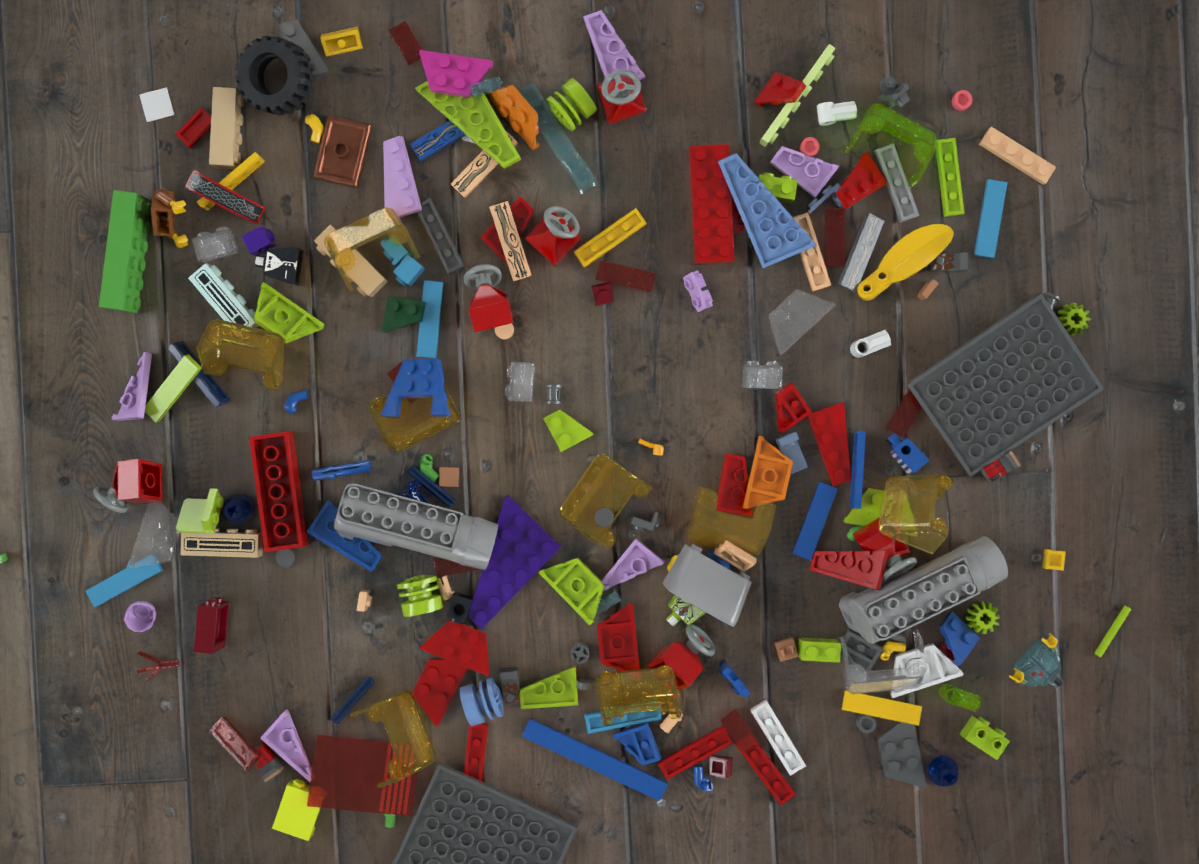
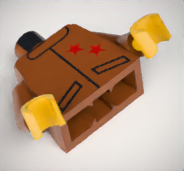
[151,188,188,248]

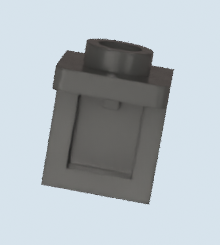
[630,511,661,532]

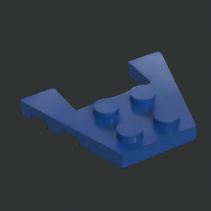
[381,358,451,418]

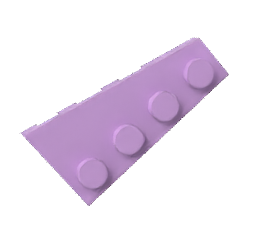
[583,10,645,80]
[383,136,422,222]

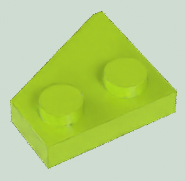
[543,410,593,452]

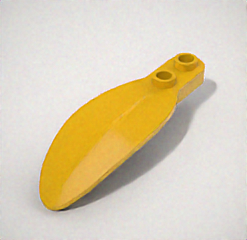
[857,224,954,301]

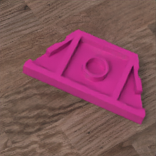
[419,50,493,98]

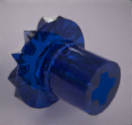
[396,480,429,504]
[223,494,255,525]
[927,755,959,787]

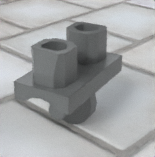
[877,76,910,107]

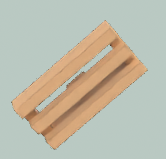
[714,540,757,572]

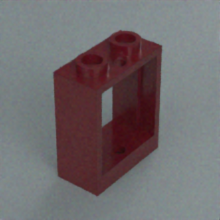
[193,597,230,654]

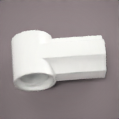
[817,101,857,126]
[850,330,891,358]

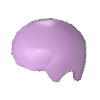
[124,601,156,632]

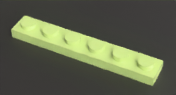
[759,44,835,147]

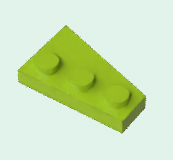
[520,666,578,709]

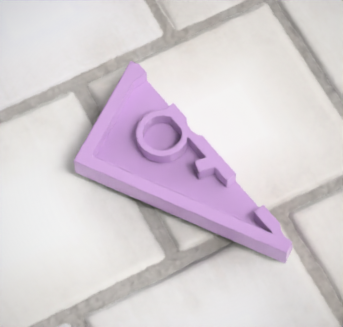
[112,352,152,421]
[602,538,665,590]
[260,709,315,782]

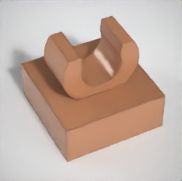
[774,637,799,662]

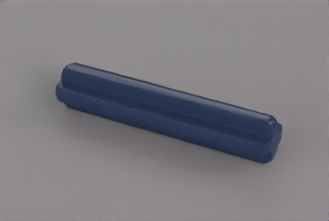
[407,465,456,508]
[331,676,375,724]

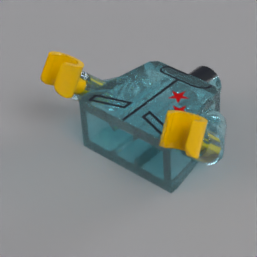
[1009,633,1063,688]

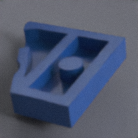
[939,612,980,666]
[719,660,751,698]
[613,722,661,766]

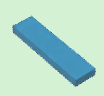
[974,179,1008,259]
[416,280,444,358]
[85,554,163,608]
[584,699,663,734]

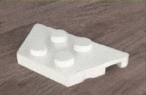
[890,643,964,698]

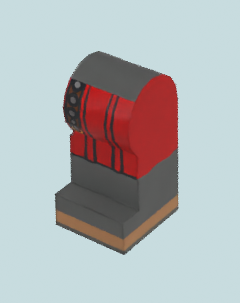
[980,450,1021,483]
[249,742,285,783]

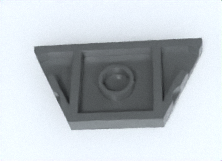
[877,722,926,788]

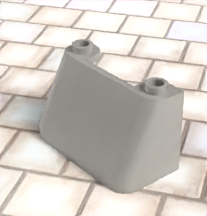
[662,544,752,627]

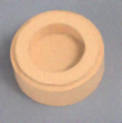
[495,323,514,340]

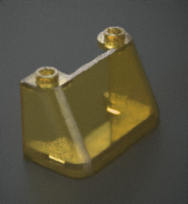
[196,319,285,392]
[367,383,461,452]
[595,666,682,725]

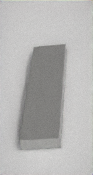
[874,143,920,223]

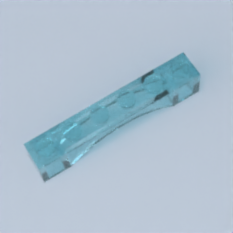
[519,82,597,194]

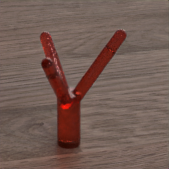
[137,651,180,680]

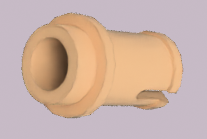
[436,575,454,601]
[660,708,683,733]

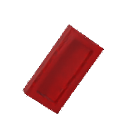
[175,107,211,149]

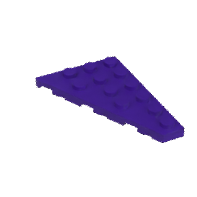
[468,495,561,629]

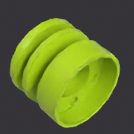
[546,78,597,132]
[397,574,443,617]

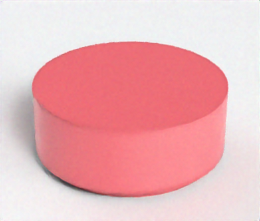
[951,90,973,111]
[800,137,820,157]

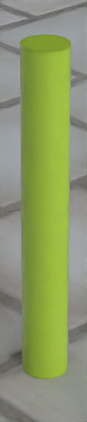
[1094,605,1132,658]

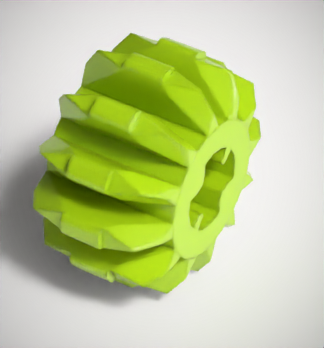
[1057,303,1091,336]
[965,601,1001,634]

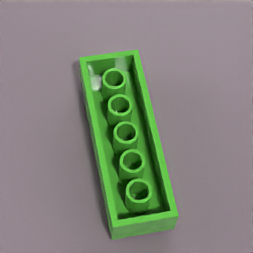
[99,190,152,313]

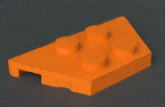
[485,84,539,151]
[743,436,793,509]

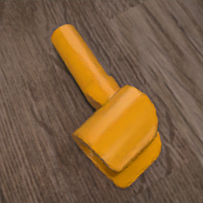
[638,439,664,456]

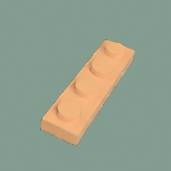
[979,127,1056,185]

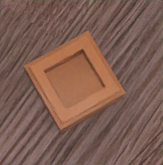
[917,279,939,300]
[439,467,460,487]

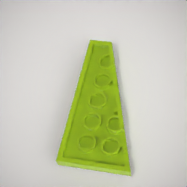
[415,81,521,169]

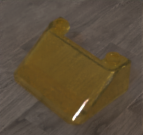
[560,454,653,551]
[878,474,954,554]

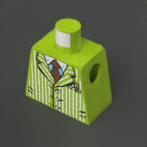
[666,595,706,627]

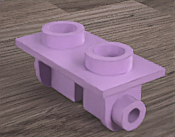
[683,271,713,312]

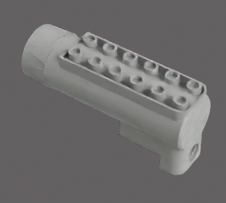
[334,483,498,570]
[839,536,1008,644]

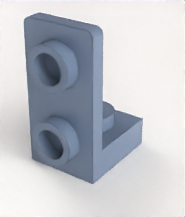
[806,183,844,215]
[775,432,807,474]

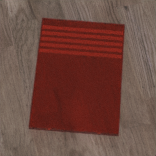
[307,735,421,817]

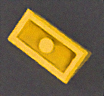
[320,26,363,57]

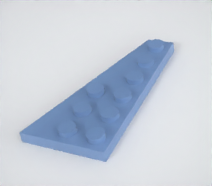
[718,153,817,268]

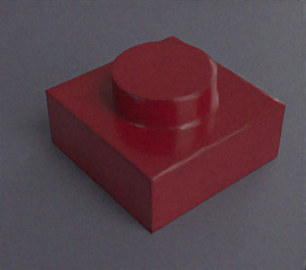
[591,282,614,306]

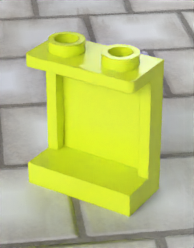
[272,779,327,841]

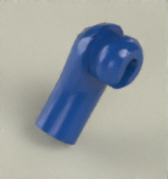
[706,548,730,569]
[694,765,713,792]

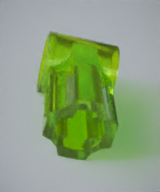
[939,684,981,712]

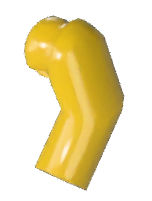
[305,114,324,144]

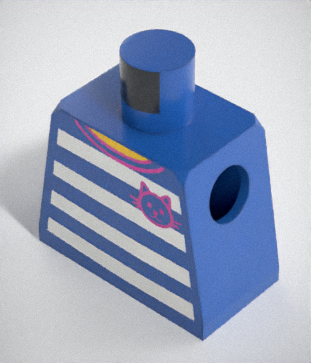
[886,433,929,476]

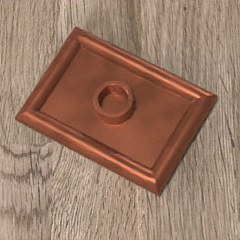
[313,114,372,188]

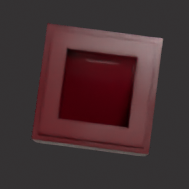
[709,755,733,779]

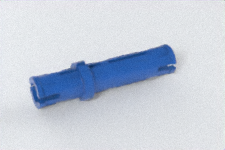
[312,460,372,481]

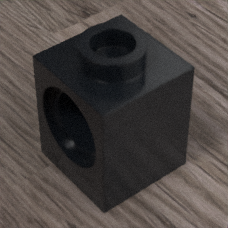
[447,592,474,623]

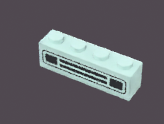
[188,263,259,338]

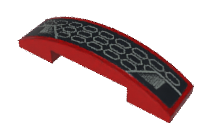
[185,170,266,224]

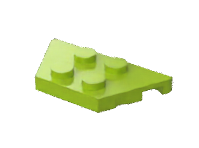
[254,282,324,344]
[843,488,918,535]
[539,558,605,625]

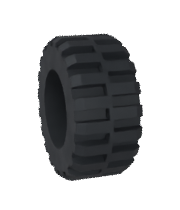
[235,36,315,115]

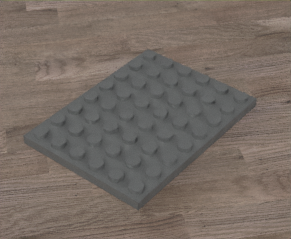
[906,293,1104,477]
[393,762,578,864]

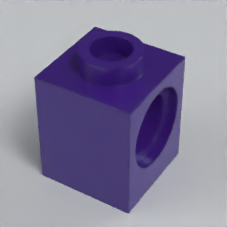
[242,226,276,256]

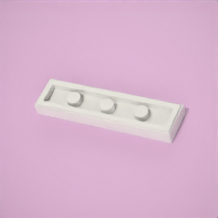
[750,700,806,776]

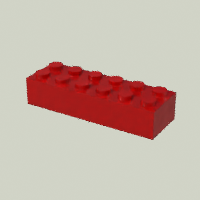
[688,144,735,265]
[249,431,309,552]

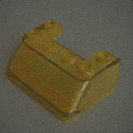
[687,486,777,557]

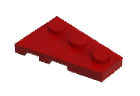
[835,151,887,209]

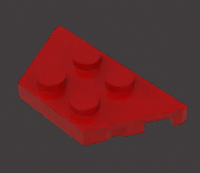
[597,603,641,677]
[420,620,490,676]
[412,658,467,727]

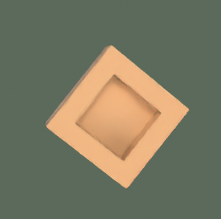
[356,589,373,612]

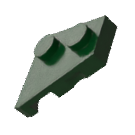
[381,296,426,333]

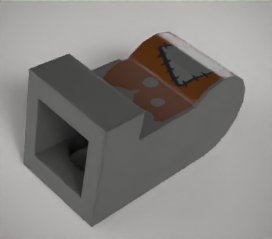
[930,252,968,272]
[500,667,521,705]

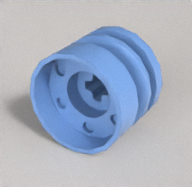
[460,677,504,727]

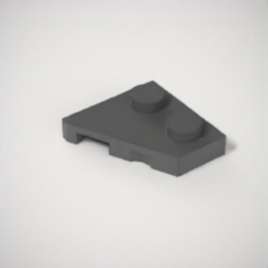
[840,628,883,680]

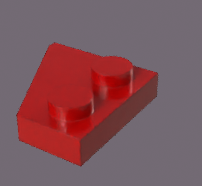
[754,72,806,107]
[775,382,812,433]

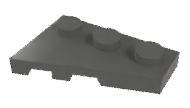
[279,20,330,77]

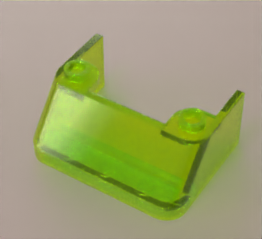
[844,103,937,188]

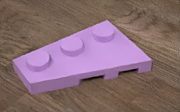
[770,146,839,198]

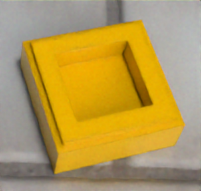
[1042,549,1066,571]

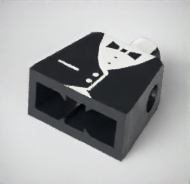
[255,247,304,286]

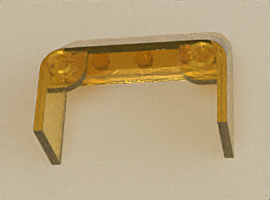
[324,207,421,291]
[350,691,436,788]

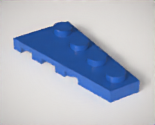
[307,500,383,572]

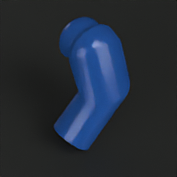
[284,389,309,414]

